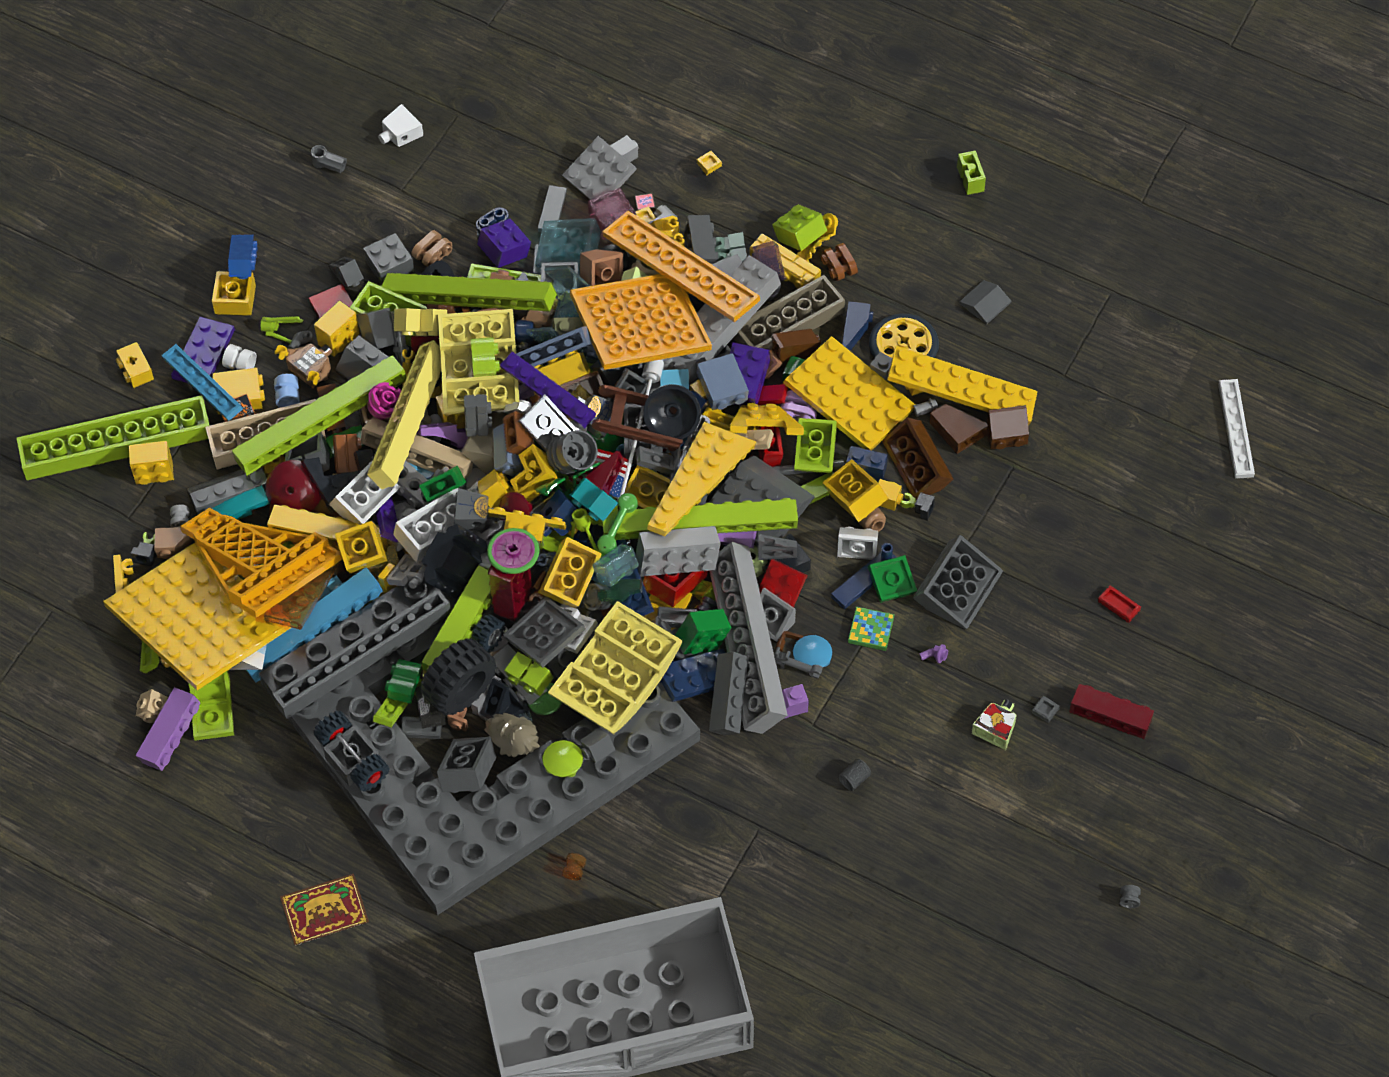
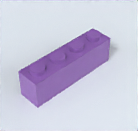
[136,687,200,771]

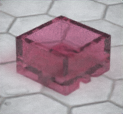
[588,188,637,240]

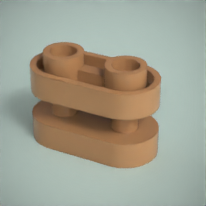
[411,230,452,267]

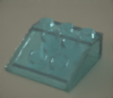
[535,218,601,275]

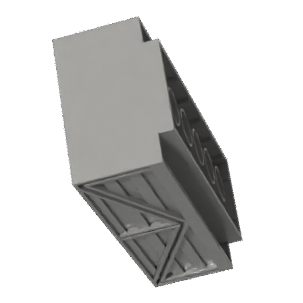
[474,897,754,1077]

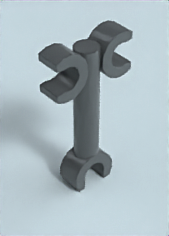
[774,647,823,679]

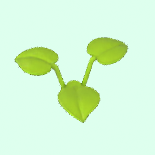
[543,497,619,572]

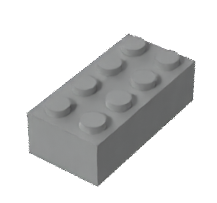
[635,526,720,576]

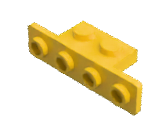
[488,507,566,543]

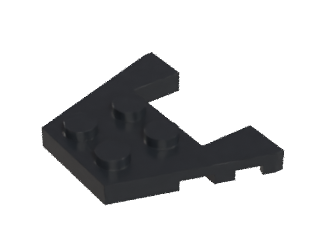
[301,449,372,514]

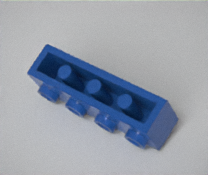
[228,235,257,279]

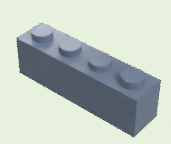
[516,326,592,367]

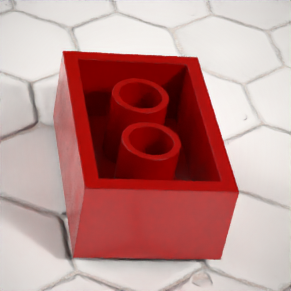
[643,571,708,607]

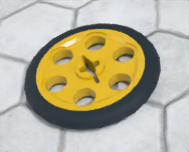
[869,313,939,358]

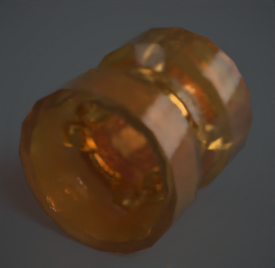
[562,853,587,881]

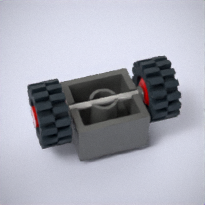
[313,711,390,792]

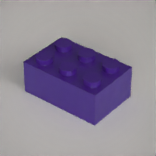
[730,343,770,406]

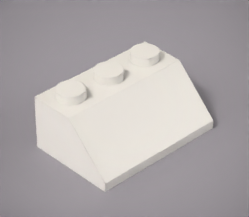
[329,460,400,525]

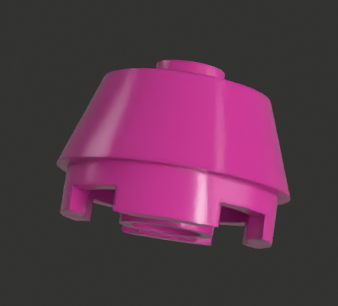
[367,382,401,420]

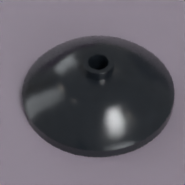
[643,384,701,440]

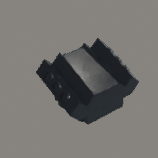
[421,524,488,598]

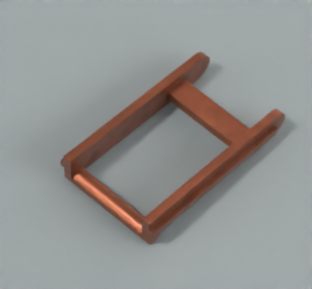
[592,385,683,451]

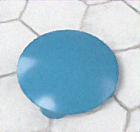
[793,635,832,667]

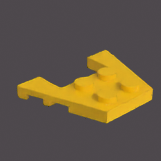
[730,403,804,435]

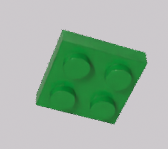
[868,555,917,603]

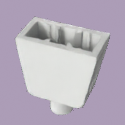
[378,104,423,147]

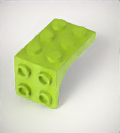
[189,671,234,740]

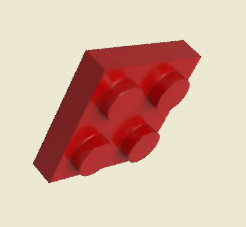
[759,559,807,608]

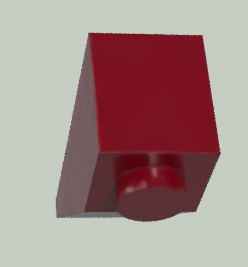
[585,451,625,495]

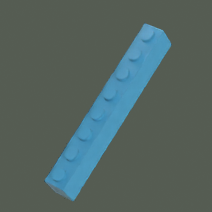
[246,567,383,683]

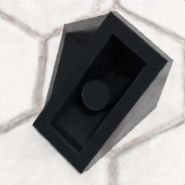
[480,678,530,719]

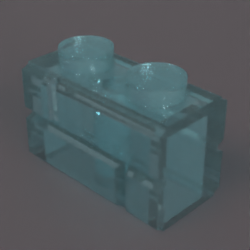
[593,544,639,587]

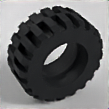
[421,639,496,715]

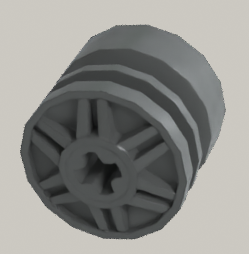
[547,430,598,475]

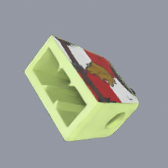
[972,700,1017,750]

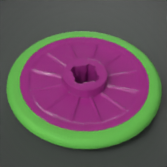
[487,528,539,574]

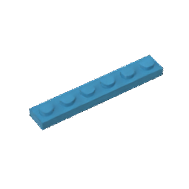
[162,344,243,421]

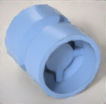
[274,374,300,408]

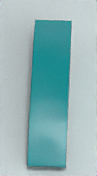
[212,485,269,520]

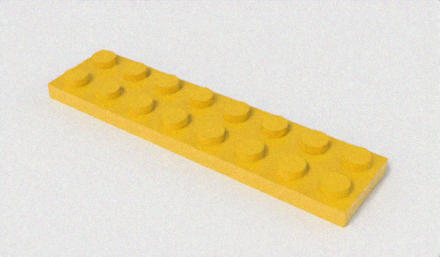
[887,346,1037,425]

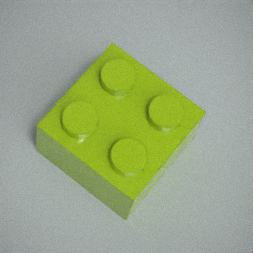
[772,204,827,251]

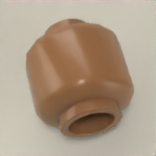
[859,507,886,532]

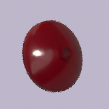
[266,460,321,512]

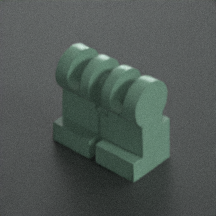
[715,232,747,262]

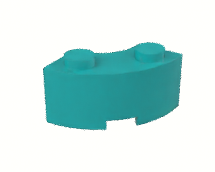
[569,478,618,521]

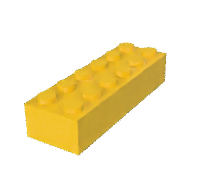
[267,505,388,567]

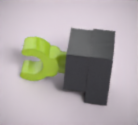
[901,493,935,521]
[131,532,156,566]

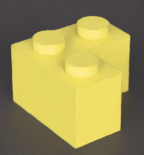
[394,308,447,336]

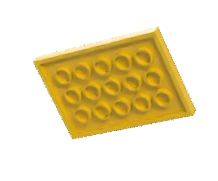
[784,336,915,451]

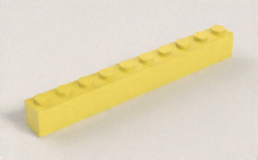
[367,340,442,490]

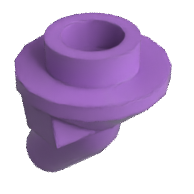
[919,644,948,663]

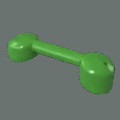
[597,493,638,558]

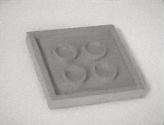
[562,136,636,208]

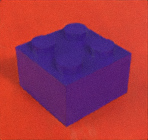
[477,218,531,268]

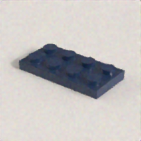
[660,648,726,702]

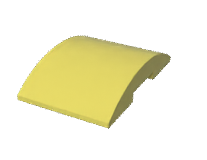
[438,309,520,414]
[548,601,682,734]

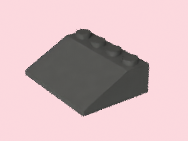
[913,535,1003,630]

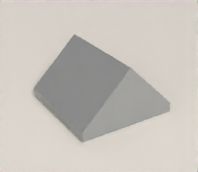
[760,588,796,642]

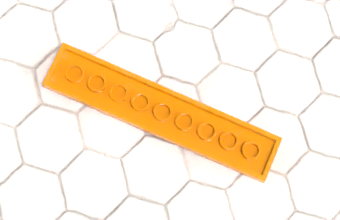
[602,211,760,322]

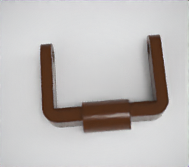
[775,631,804,652]

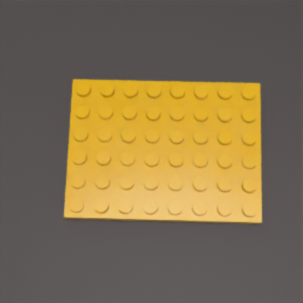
[104,543,292,690]

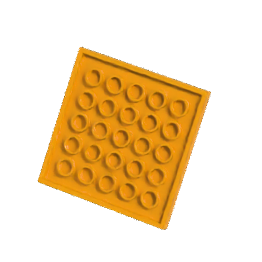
[570,274,712,370]

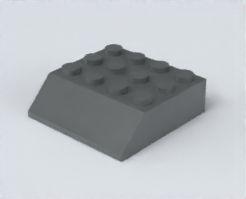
[709,456,815,546]

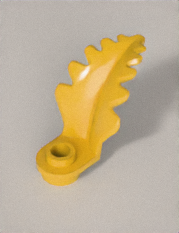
[797,213,838,262]

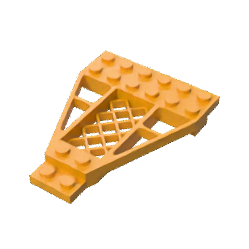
[181,507,343,618]

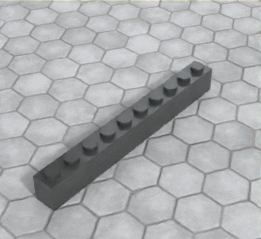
[272,589,451,719]

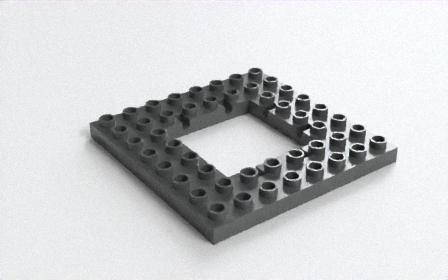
[258,549,700,915]

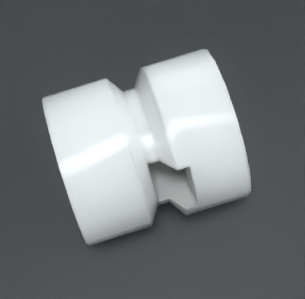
[222,344,257,370]

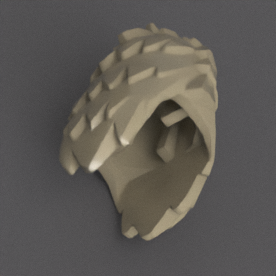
[484,713,540,757]

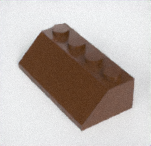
[882,417,953,500]

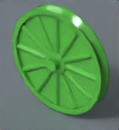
[528,683,562,715]

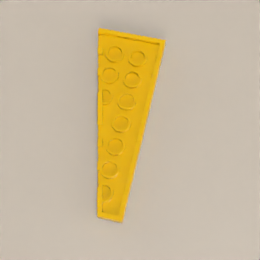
[647,422,756,536]

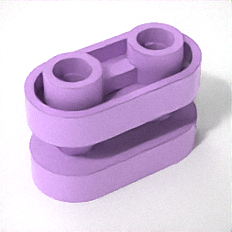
[781,391,817,422]

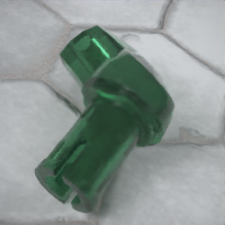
[597,579,642,605]

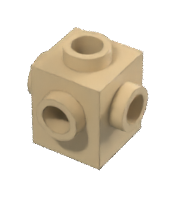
[136,689,168,723]

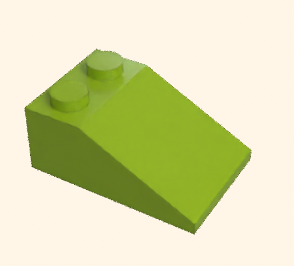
[794,418,837,473]

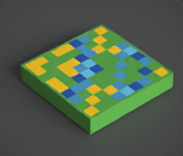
[848,607,895,651]

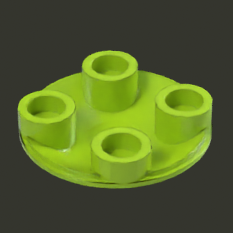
[543,740,583,777]

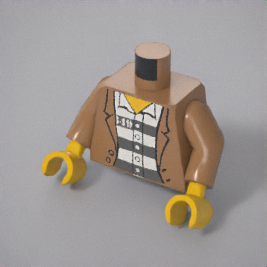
[275,344,332,388]

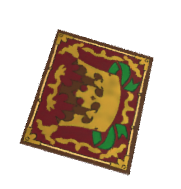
[280,873,369,945]

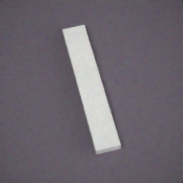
[1218,379,1255,478]

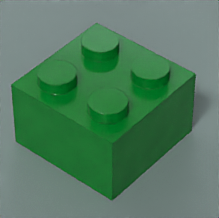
[675,609,732,654]

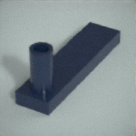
[831,543,897,610]

